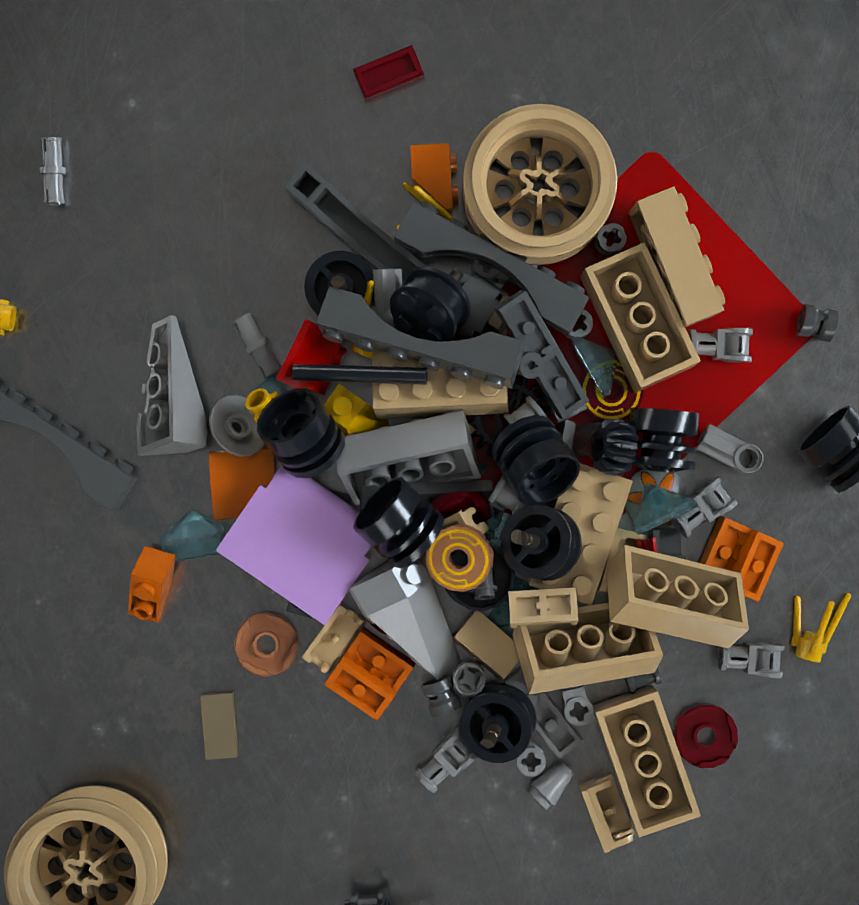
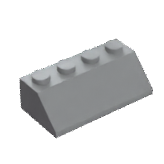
[336,410,481,505]

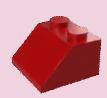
[276,319,347,397]

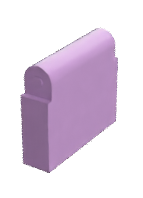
[216,466,373,625]

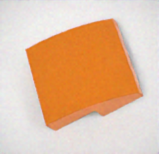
[209,447,277,520]
[699,516,784,602]
[324,627,416,721]

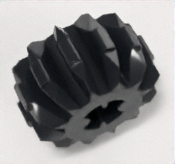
[590,419,639,476]

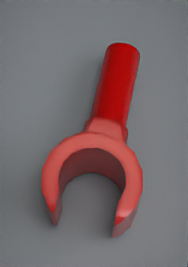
[636,537,658,553]

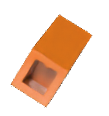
[410,143,459,214]
[128,546,176,623]

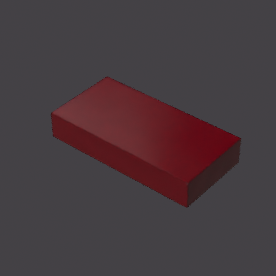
[353,45,424,102]

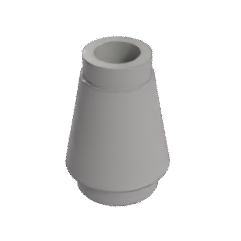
[527,761,574,810]

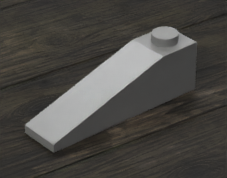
[136,315,208,456]
[348,558,461,680]

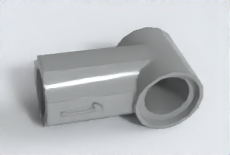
[370,268,402,330]
[695,424,764,473]

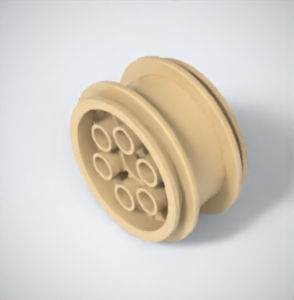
[462,104,617,265]
[4,786,168,905]

